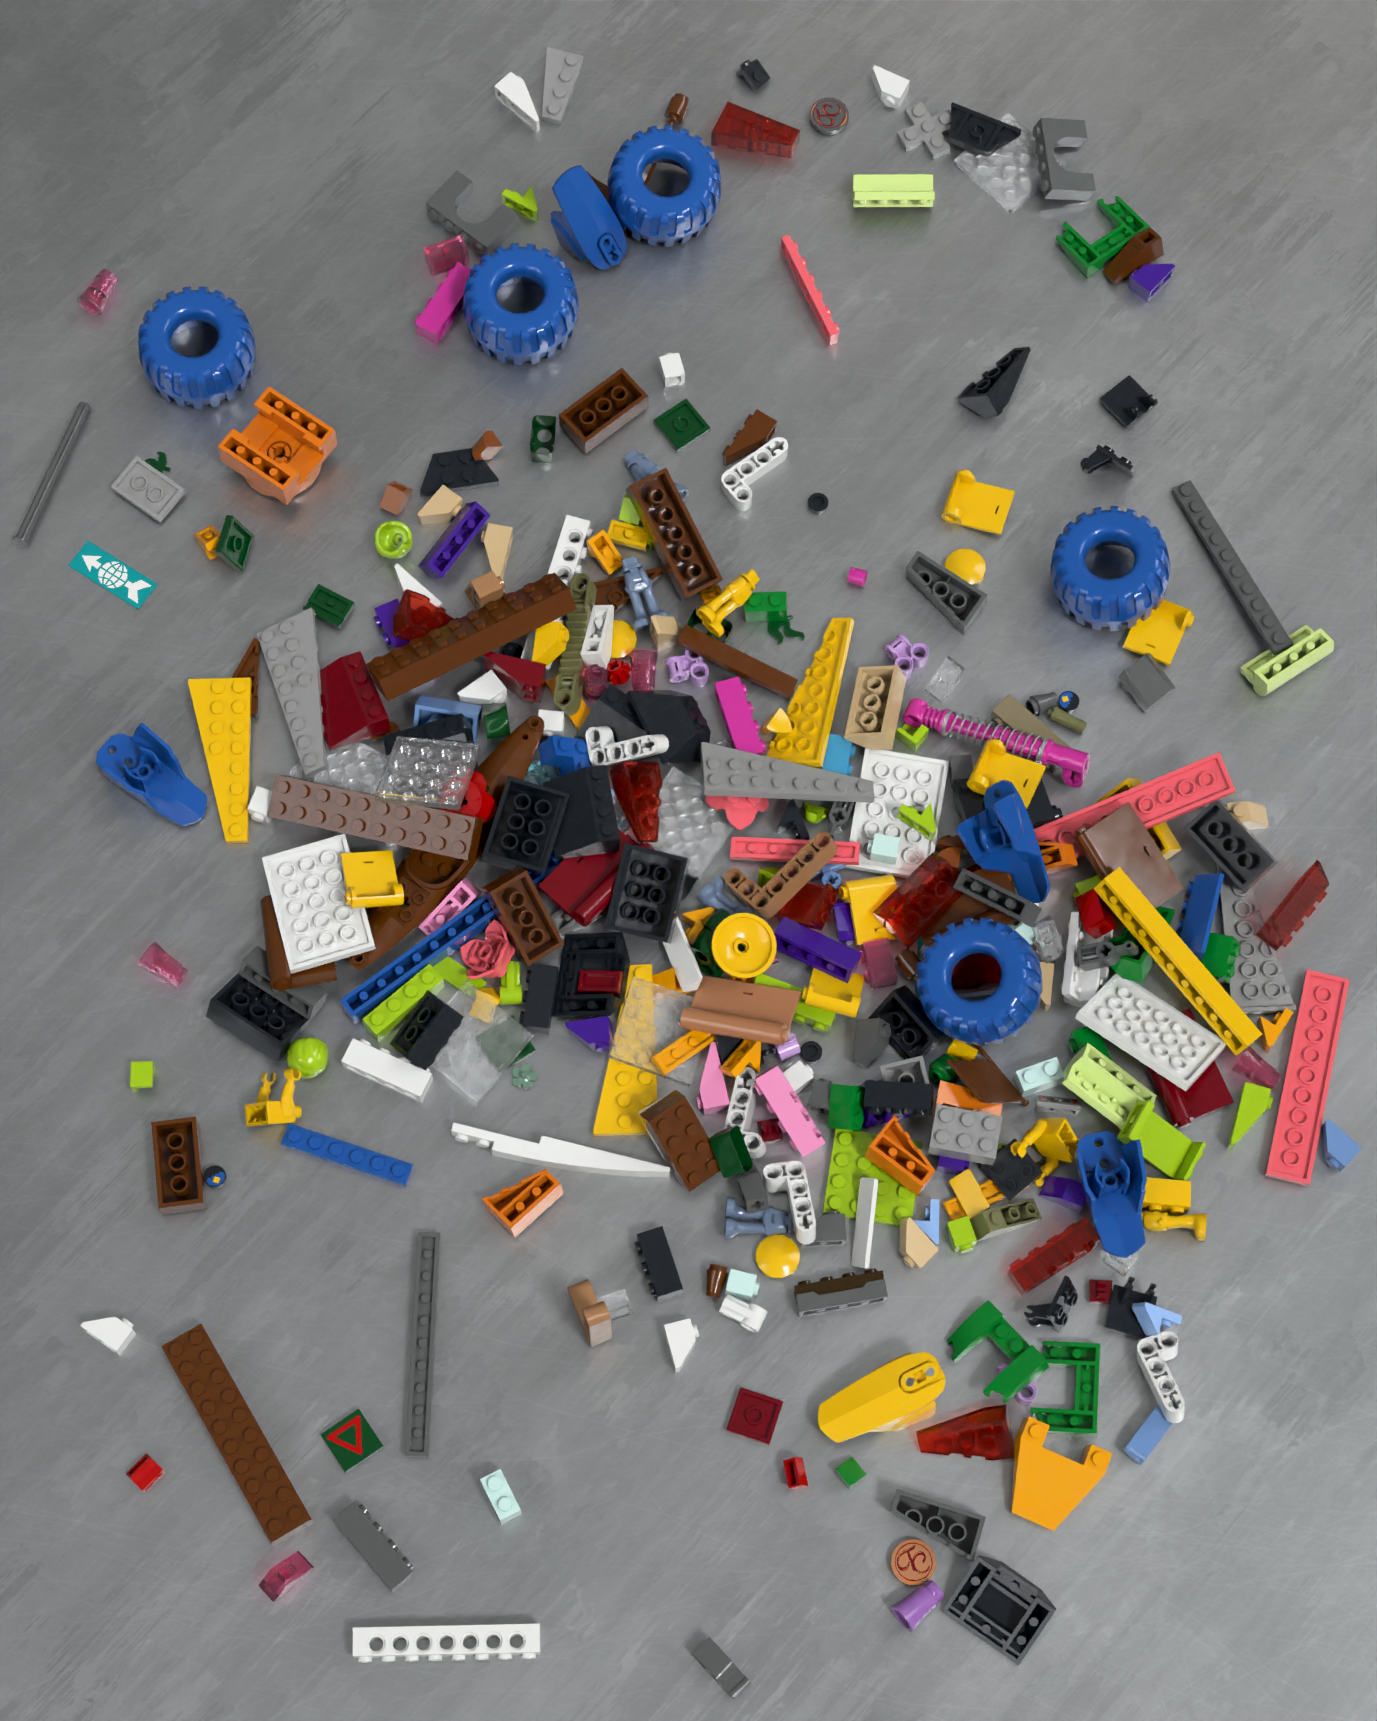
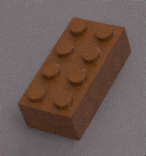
[559,368,648,454]
[482,866,564,966]
[639,1090,720,1192]
[151,1117,207,1215]

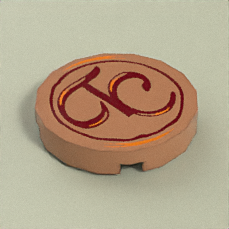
[890,1539,936,1586]

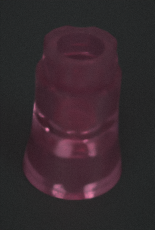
[77,269,118,316]
[629,650,658,691]
[582,664,610,704]
[138,942,188,988]
[1231,1046,1282,1091]

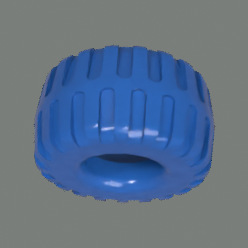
[607,125,721,247]
[463,243,579,366]
[138,286,256,409]
[1050,506,1170,631]
[916,917,1043,1046]

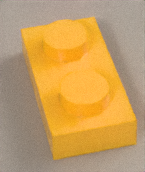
[607,520,649,551]

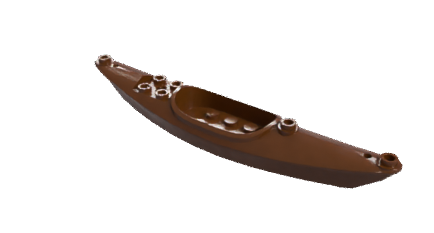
[348,716,545,969]

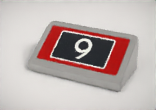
[1034,1095,1081,1116]

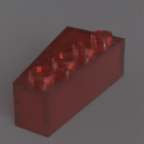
[711,102,800,158]

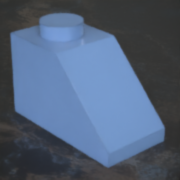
[1321,1118,1362,1172]

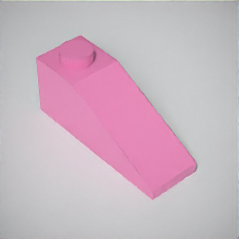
[419,878,482,936]
[696,1042,730,1115]

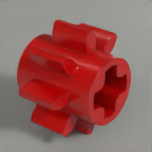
[604,659,631,685]

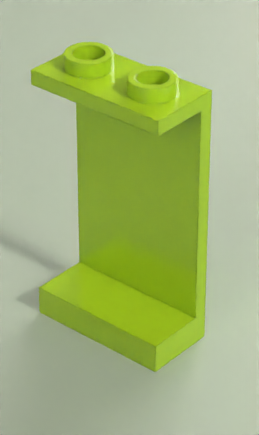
[1117,1100,1206,1181]

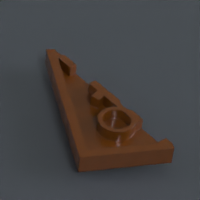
[594,567,663,613]
[232,638,260,718]

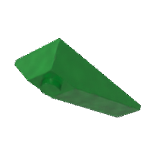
[1105,906,1175,983]

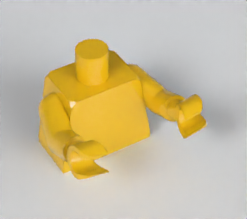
[245,1069,302,1127]
[1010,1118,1079,1186]

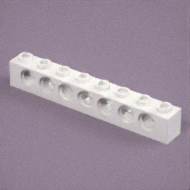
[521,515,594,670]
[353,1624,541,1663]

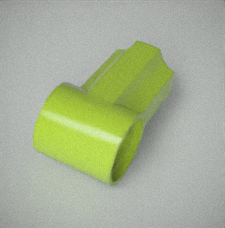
[500,961,522,1005]

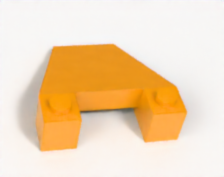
[1011,1416,1113,1531]

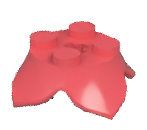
[705,796,769,831]
[459,920,515,979]

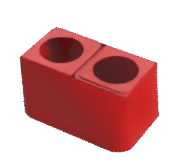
[1075,888,1116,940]

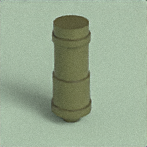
[1048,706,1087,734]

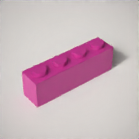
[414,262,471,344]
[714,676,766,755]

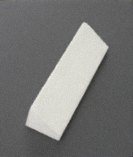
[663,915,703,992]
[851,1177,878,1269]

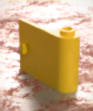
[941,469,1015,535]
[1123,599,1195,666]
[967,739,1046,809]
[340,850,404,909]
[838,875,905,945]
[801,968,865,1018]

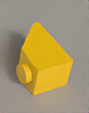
[532,621,569,667]

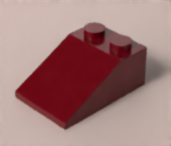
[483,652,547,704]

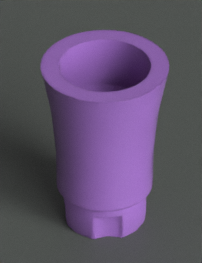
[891,1580,944,1632]

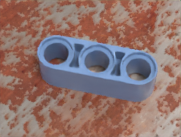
[1123,1404,1173,1465]

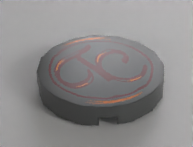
[810,98,849,135]

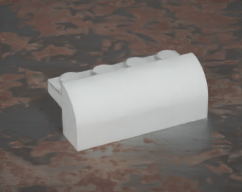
[1061,912,1113,1007]

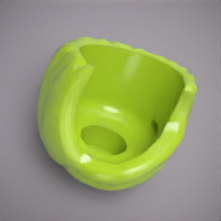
[374,521,413,559]
[287,1037,328,1079]

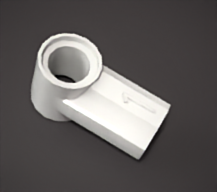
[719,1294,768,1333]

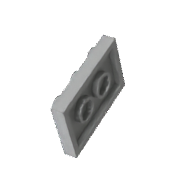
[111,456,186,523]

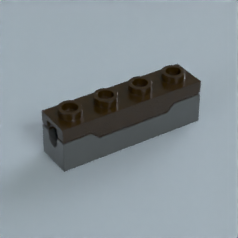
[794,1268,888,1317]

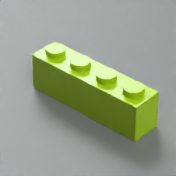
[362,964,445,1042]
[754,973,837,1033]

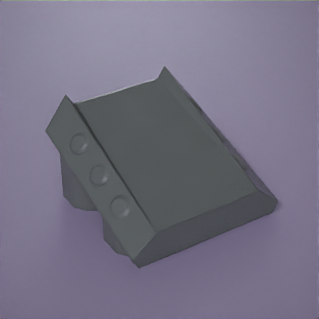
[1119,653,1176,712]

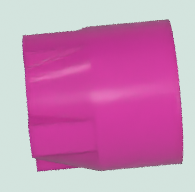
[847,567,868,587]

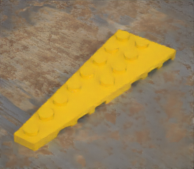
[593,964,657,1137]

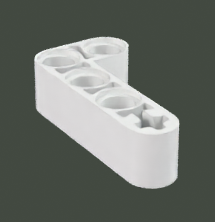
[721,437,788,511]
[585,726,669,766]
[723,1067,766,1158]
[763,1160,816,1244]
[1137,1331,1185,1423]

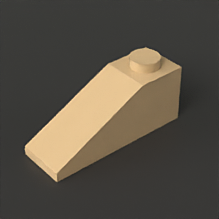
[481,523,513,580]

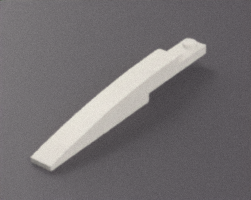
[451,1123,671,1177]

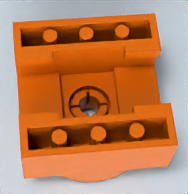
[218,387,337,505]

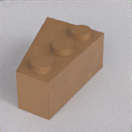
[464,571,506,610]

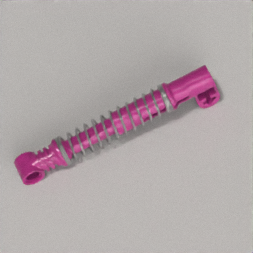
[903,698,1090,788]

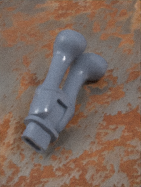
[623,449,689,500]
[621,556,671,631]
[696,876,753,916]
[724,1197,795,1238]

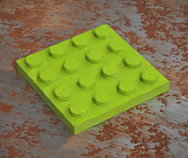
[822,1129,923,1227]

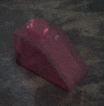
[258,1551,313,1602]

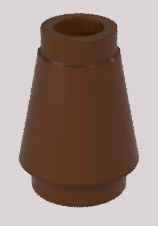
[706,1264,729,1298]

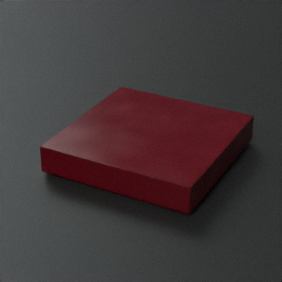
[726,1387,783,1446]

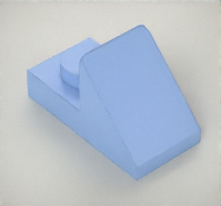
[913,1199,939,1247]
[1132,1302,1182,1336]

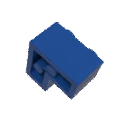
[538,735,592,776]

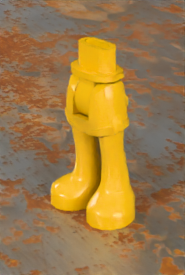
[696,569,760,638]
[1141,1211,1207,1241]

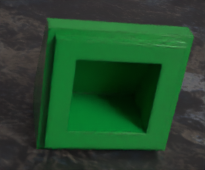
[835,1457,867,1489]

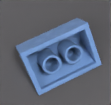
[413,695,482,747]

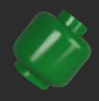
[929,1054,959,1085]

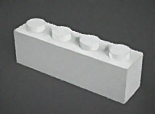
[341,1039,433,1102]

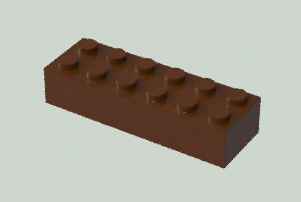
[626,468,723,601]

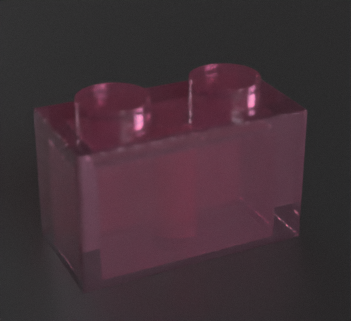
[424,235,470,276]
[859,938,898,990]

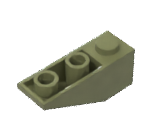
[970,1199,1042,1241]

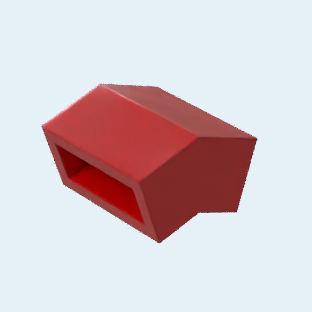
[126,1453,165,1493]
[783,1457,808,1491]

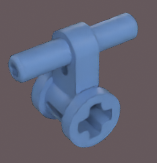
[811,864,845,900]

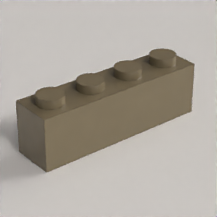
[990,694,1071,773]

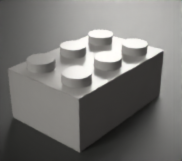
[927,1104,1003,1166]

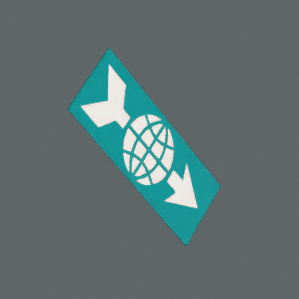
[68,541,158,609]

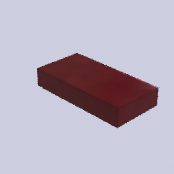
[577,970,623,994]

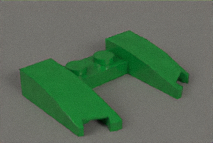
[1056,196,1150,278]
[947,1300,1049,1403]
[1031,1341,1101,1437]

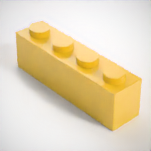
[1142,1177,1191,1216]

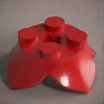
[437,771,497,823]

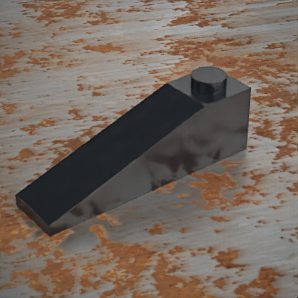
[957,347,1031,417]

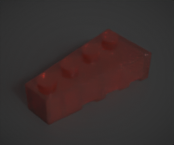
[1007,1216,1101,1296]

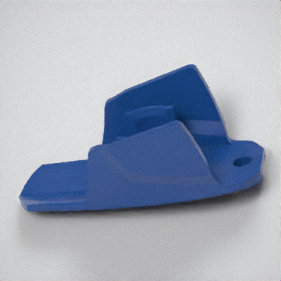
[551,165,627,269]
[96,723,207,826]
[955,780,1050,903]
[1074,1131,1147,1258]

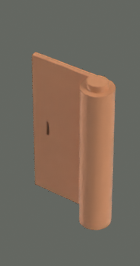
[680,975,801,1046]

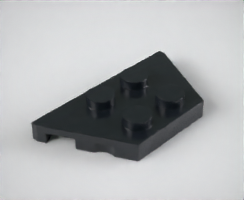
[951,102,1021,157]
[420,448,499,497]

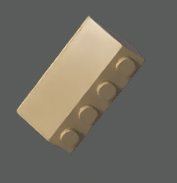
[844,665,906,751]

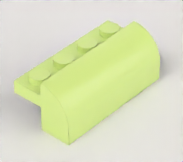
[852,174,935,207]
[1240,625,1334,696]
[1062,1043,1157,1129]

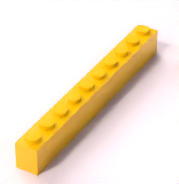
[1094,867,1262,1056]

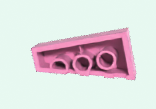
[753,1064,826,1157]

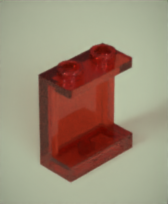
[774,875,839,931]

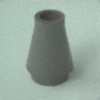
[1026,692,1058,716]

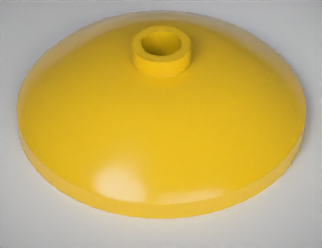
[711,913,777,978]

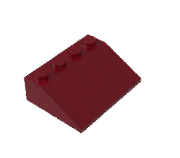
[320,651,390,751]

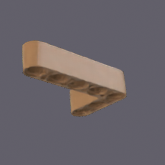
[724,832,838,919]
[567,1279,612,1347]

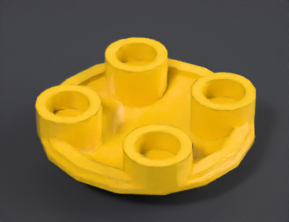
[945,549,986,585]
[610,620,637,660]
[756,1235,800,1278]

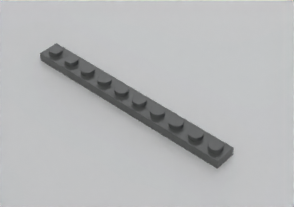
[1172,480,1293,656]
[405,1232,441,1458]

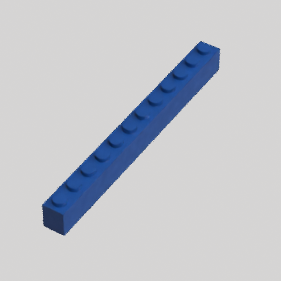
[340,852,561,1024]

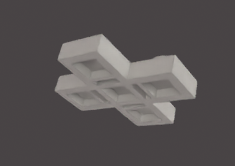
[897,102,951,159]

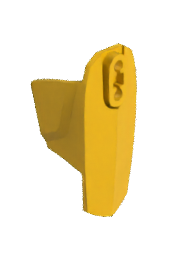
[818,1352,946,1443]

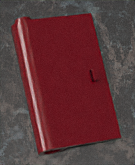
[537,829,655,927]
[1145,1008,1234,1129]

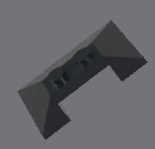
[626,690,711,765]
[552,932,630,1017]
[942,1555,1056,1665]

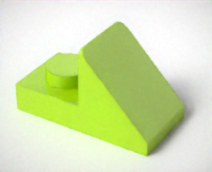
[502,186,538,222]
[897,803,936,841]

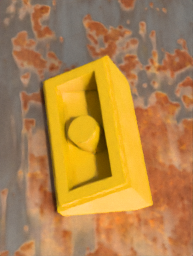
[948,1169,990,1220]

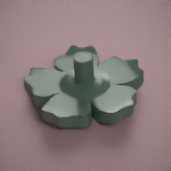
[512,1063,538,1090]

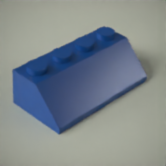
[1176,873,1224,962]

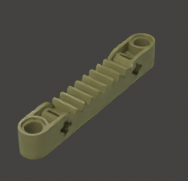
[553,573,597,716]

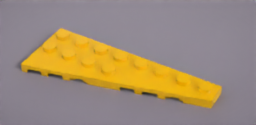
[766,617,854,767]
[188,678,252,844]

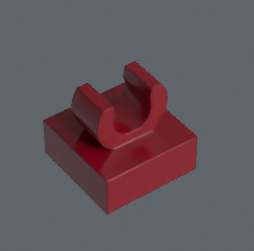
[757,1118,783,1144]
[1089,1279,1112,1304]

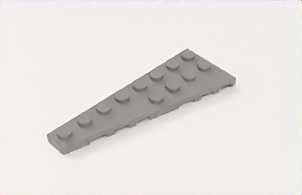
[256,607,327,778]
[700,742,875,803]
[1216,863,1296,1014]

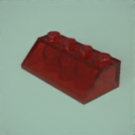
[873,853,963,948]
[1256,860,1329,951]

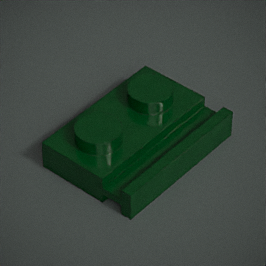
[303,584,355,630]

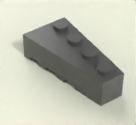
[906,551,988,635]
[890,1489,986,1562]

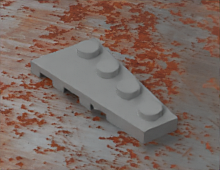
[542,46,584,125]

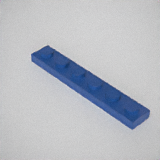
[281,1123,414,1187]

